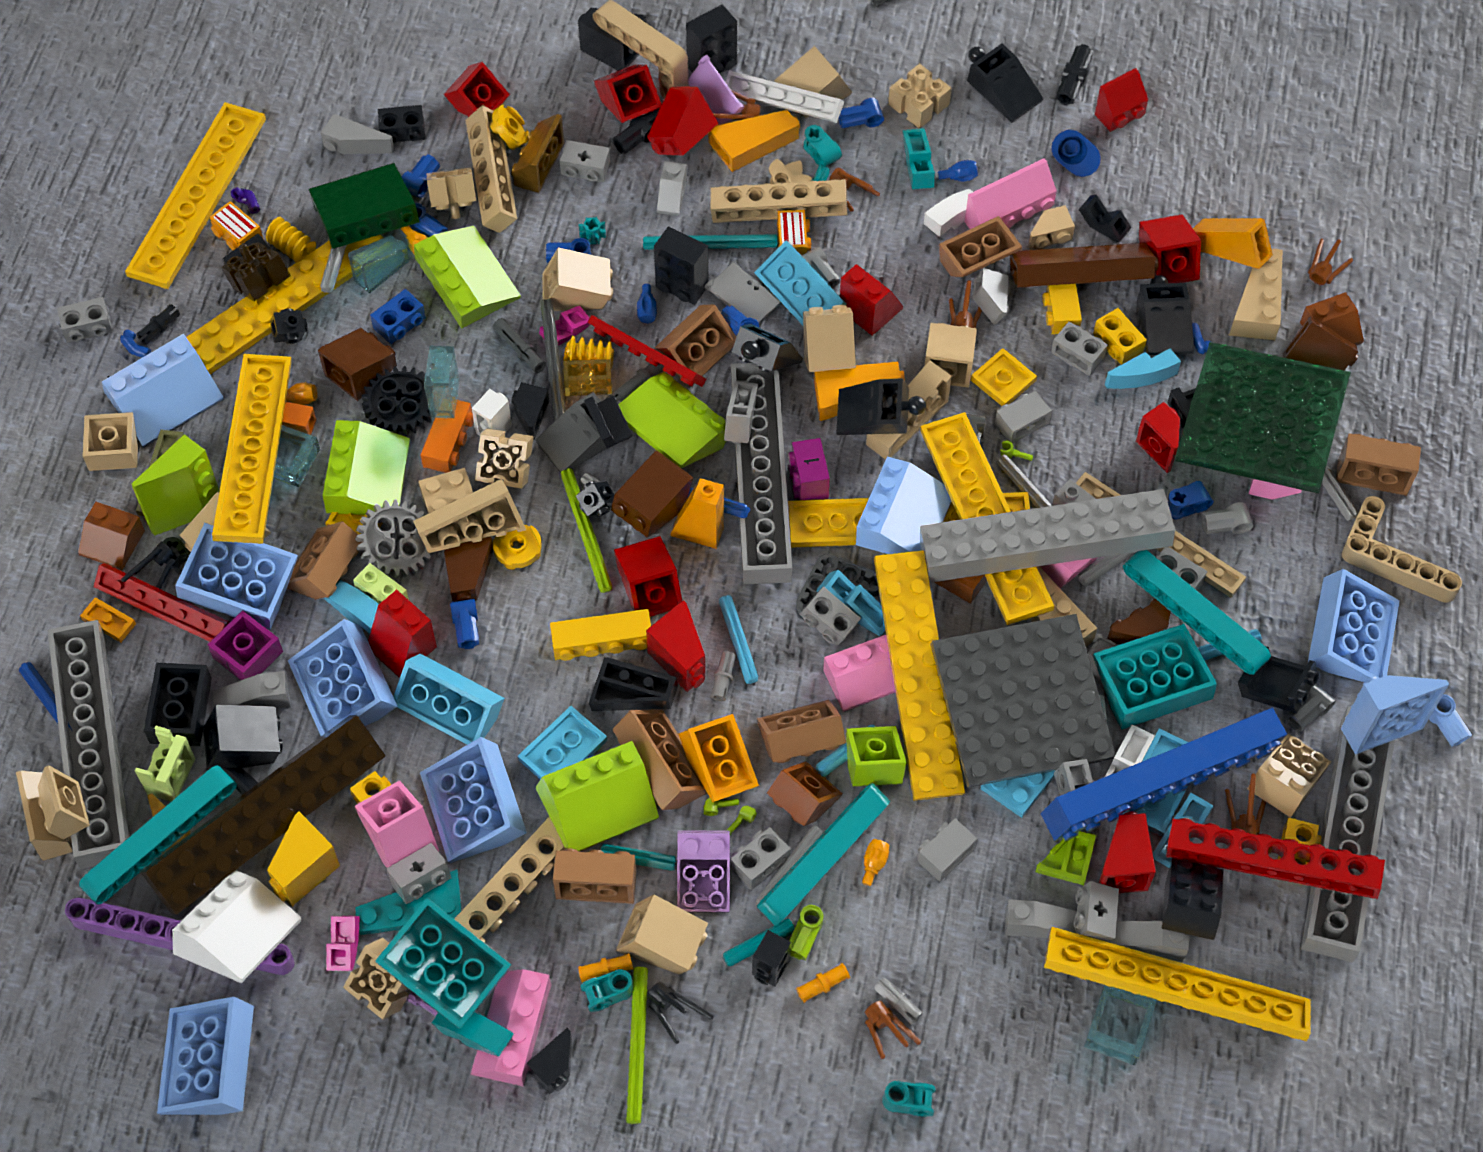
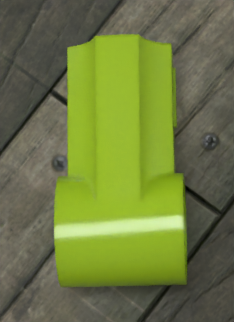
[789,905,824,961]

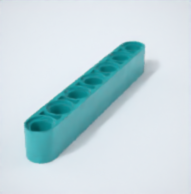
[1123,550,1271,675]
[79,766,237,905]
[757,783,890,926]

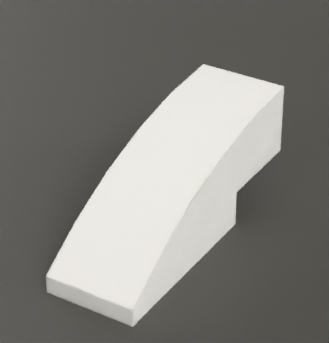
[924,189,973,237]
[1105,725,1155,777]

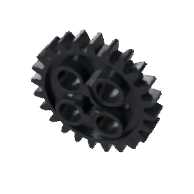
[362,366,439,436]

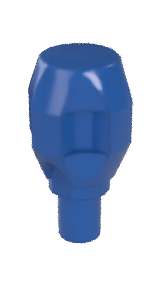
[938,160,978,182]
[637,284,657,324]

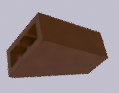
[1282,316,1359,371]
[444,536,493,602]

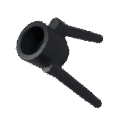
[121,541,177,589]
[647,982,713,1044]

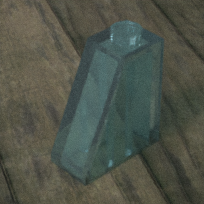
[348,235,409,294]

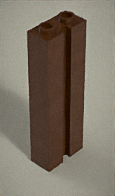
[1010,243,1158,287]

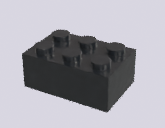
[686,4,737,74]
[654,226,709,305]
[144,662,212,746]
[1161,858,1224,940]

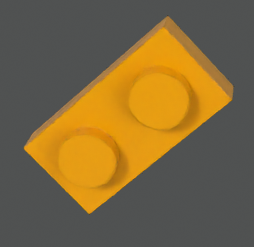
[80,597,136,643]

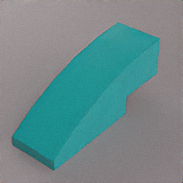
[903,128,935,189]
[431,1012,514,1057]

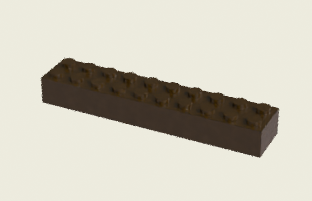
[140,715,386,915]

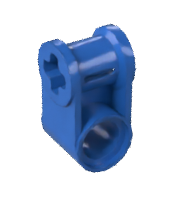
[1168,481,1214,520]

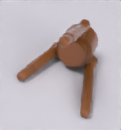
[713,90,760,120]
[829,167,880,212]
[1308,239,1353,285]
[949,280,982,328]
[1225,773,1266,835]
[865,1001,921,1059]

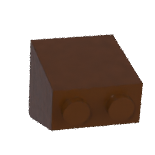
[318,328,397,401]
[611,450,693,537]

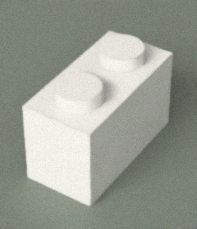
[472,389,512,436]

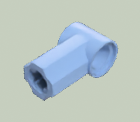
[1429,694,1472,747]

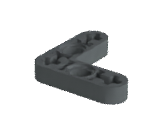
[796,554,879,614]

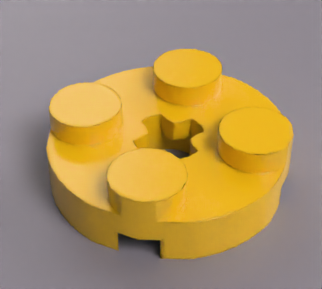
[490,105,529,150]
[493,525,542,570]

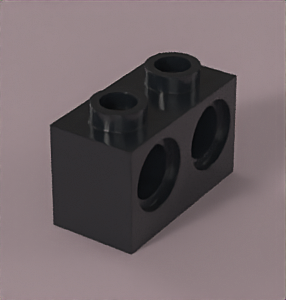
[378,105,426,143]
[752,930,792,987]

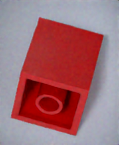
[594,64,662,123]
[647,87,719,156]
[1139,214,1201,283]
[839,264,903,336]
[614,536,682,617]
[368,589,437,678]
[646,600,706,692]
[1098,811,1156,893]

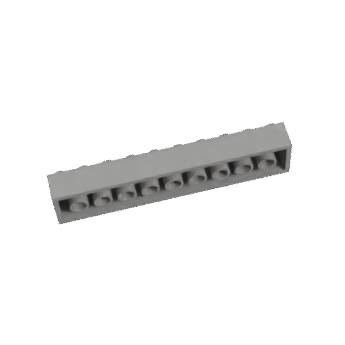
[731,363,792,584]
[920,489,1175,583]
[48,620,130,869]
[1301,706,1395,963]

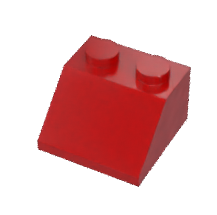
[443,61,510,117]
[1095,68,1149,132]
[1136,402,1180,473]

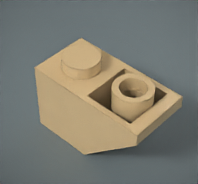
[1028,205,1075,250]

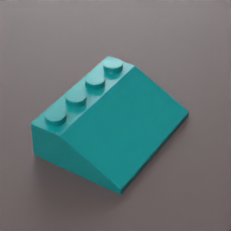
[1093,624,1217,730]
[375,898,511,1029]

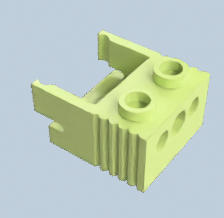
[135,726,196,802]

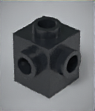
[270,309,308,344]
[576,481,615,517]

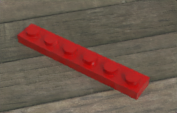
[587,315,707,387]
[93,563,230,642]

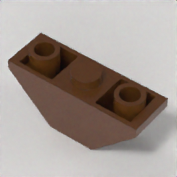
[1107,599,1171,645]

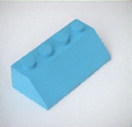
[393,654,505,745]

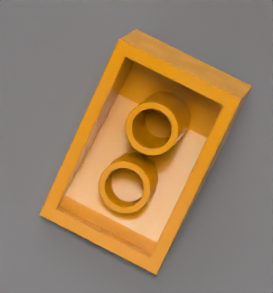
[678,714,759,802]

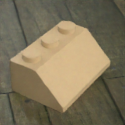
[16,771,73,861]

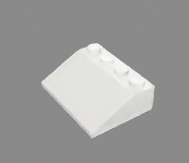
[173,870,301,983]

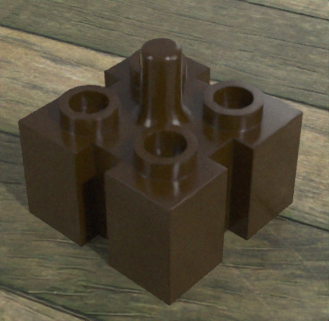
[221,242,291,302]

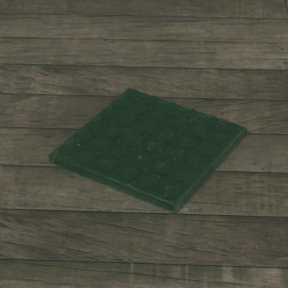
[1175,342,1351,494]

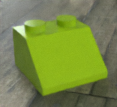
[846,726,906,787]

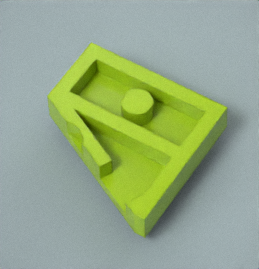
[1035,831,1096,886]

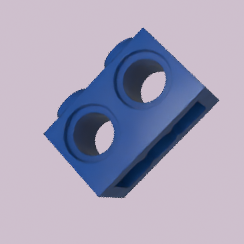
[370,288,426,344]

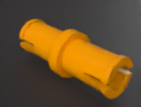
[578,953,634,983]
[796,963,850,1003]

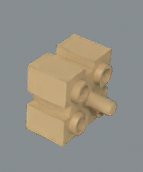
[888,63,952,129]
[427,167,476,219]
[475,429,534,489]
[343,938,409,1020]

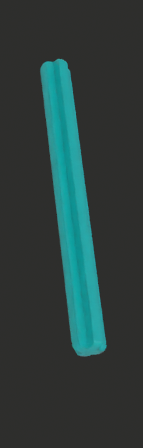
[643,234,778,250]

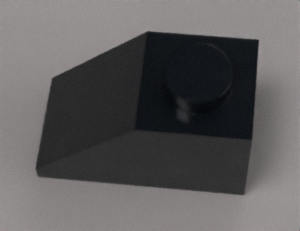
[511,382,549,440]
[526,1028,572,1095]

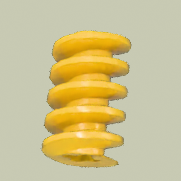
[266,217,316,262]
[563,335,614,372]

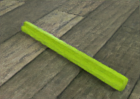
[561,468,612,593]
[626,966,648,1124]

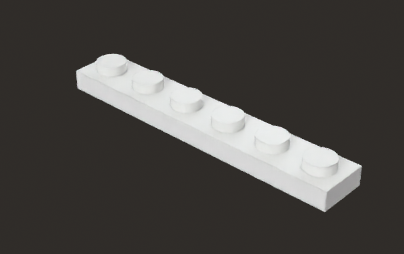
[725,70,844,123]

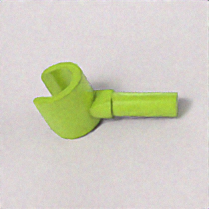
[1000,441,1033,461]
[703,798,739,816]
[726,806,757,835]

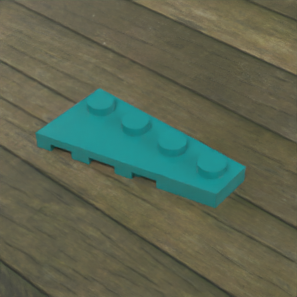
[355,869,462,935]

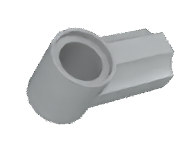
[802,247,840,290]
[1201,502,1253,534]

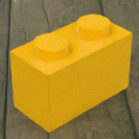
[1043,284,1082,334]

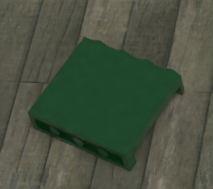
[308,163,420,249]

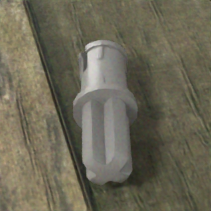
[710,651,736,702]
[874,977,923,1025]

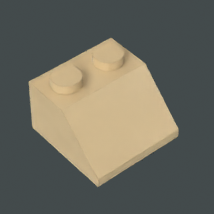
[83,412,138,471]
[37,765,90,840]

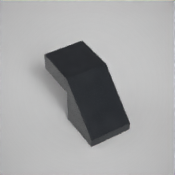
[1079,194,1132,242]

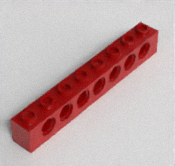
[1166,818,1385,899]

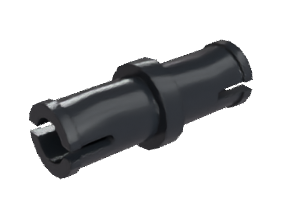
[136,304,180,345]

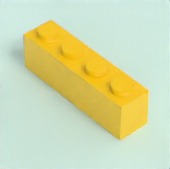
[550,609,651,661]

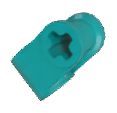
[803,125,842,167]
[580,969,633,1012]
[882,1081,936,1117]

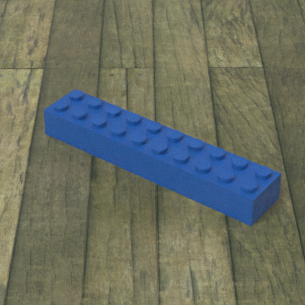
[1040,707,1287,841]

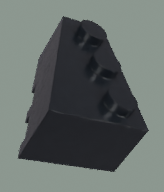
[589,656,678,711]

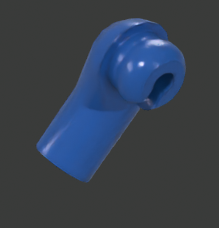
[1192,323,1212,354]
[120,330,151,358]

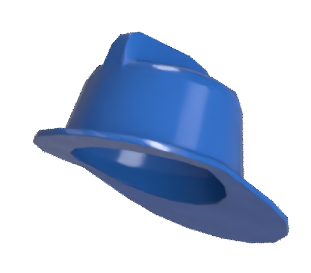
[1051,130,1101,177]

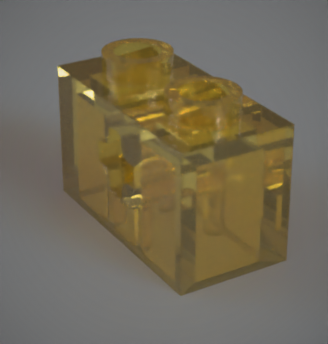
[563,359,612,396]

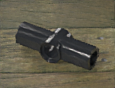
[1056,44,1093,106]
[612,103,662,154]

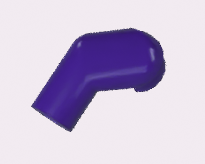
[231,187,260,214]

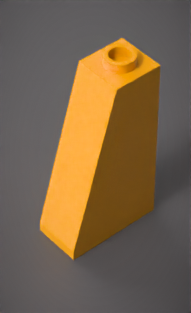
[708,110,800,172]
[1193,218,1273,269]
[814,362,905,421]
[671,478,724,549]

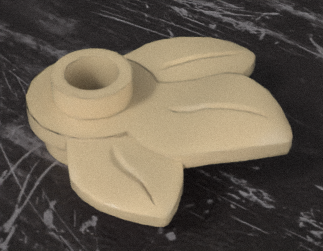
[769,159,812,184]

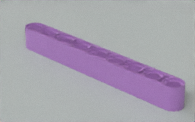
[65,898,295,975]

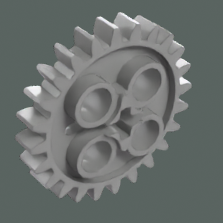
[355,499,431,579]

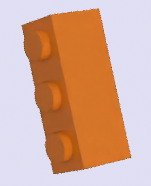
[421,397,474,473]

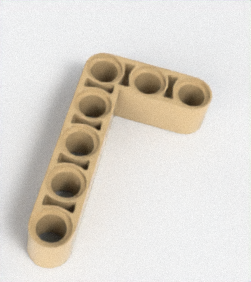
[593,0,688,99]
[1342,496,1462,603]

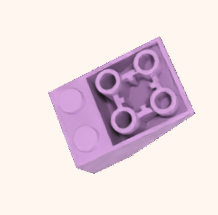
[677,830,730,912]

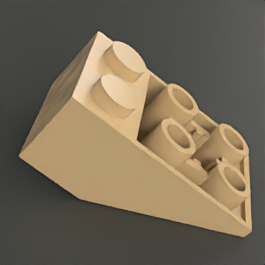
[1247,734,1332,818]

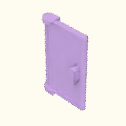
[688,55,744,125]

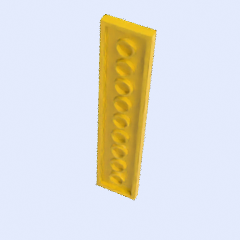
[125,102,266,289]
[186,235,392,375]
[212,354,291,544]
[920,412,1054,625]
[788,492,1030,548]
[874,550,965,801]
[1044,927,1311,1041]

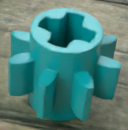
[579,217,606,245]

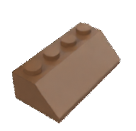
[612,709,707,810]

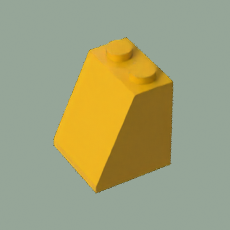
[267,812,340,907]

